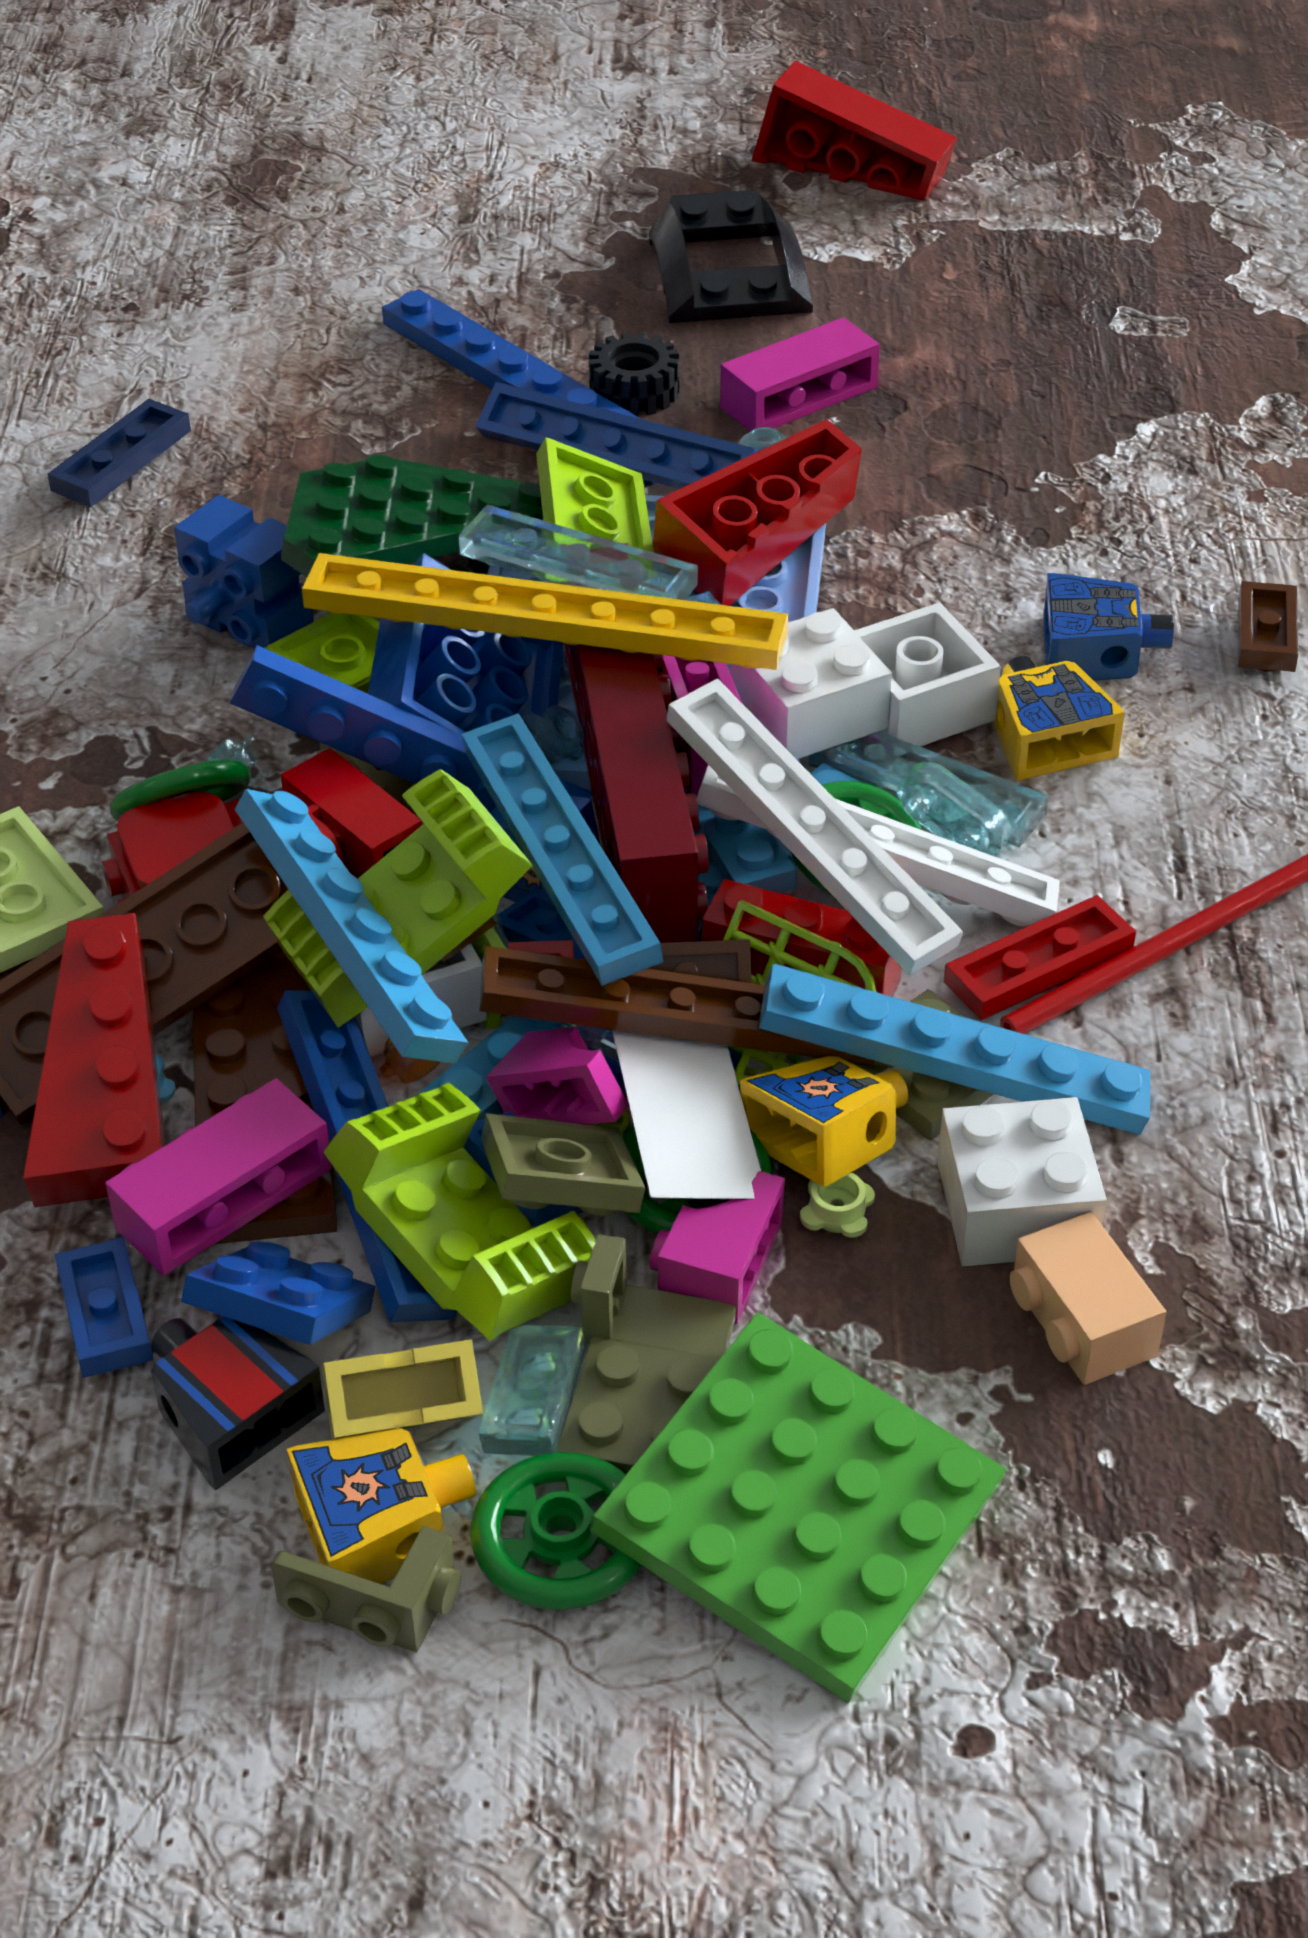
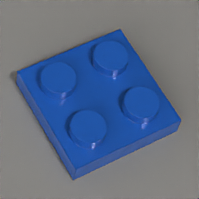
[181,1241,376,1345]

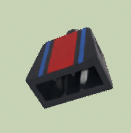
[151,1316,325,1490]

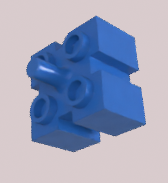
[174,495,314,649]

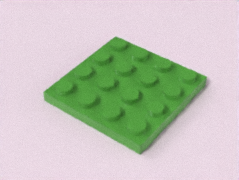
[590,1312,1007,1704]

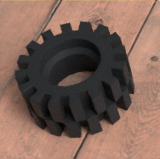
[589,332,679,416]

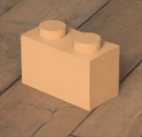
[1010,1211,1167,1385]

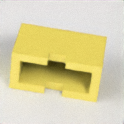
[321,1339,483,1439]

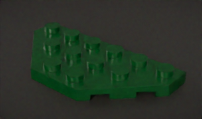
[281,455,544,577]

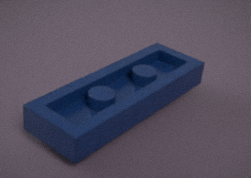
[47,399,191,507]

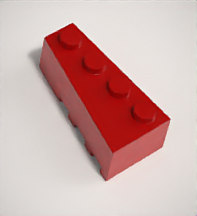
[751,61,957,200]
[653,419,862,606]
[23,913,166,1208]

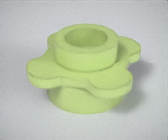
[800,1172,875,1237]

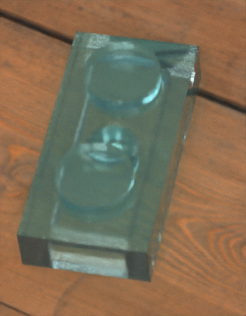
[478,1325,586,1456]

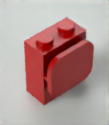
[280,748,422,879]
[102,792,243,904]

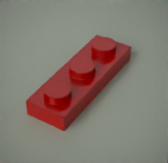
[943,895,1136,1021]

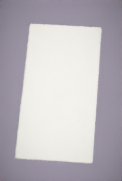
[612,1030,761,1199]

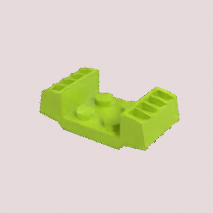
[263,769,533,1028]
[324,1083,596,1341]

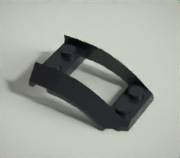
[649,190,813,323]

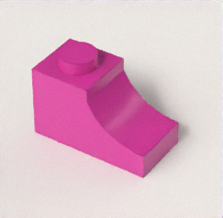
[486,1026,629,1124]
[650,1171,785,1324]

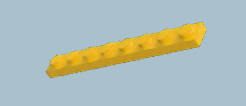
[302,553,788,670]

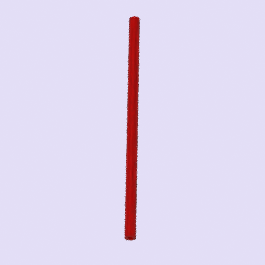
[1000,854,1308,1034]

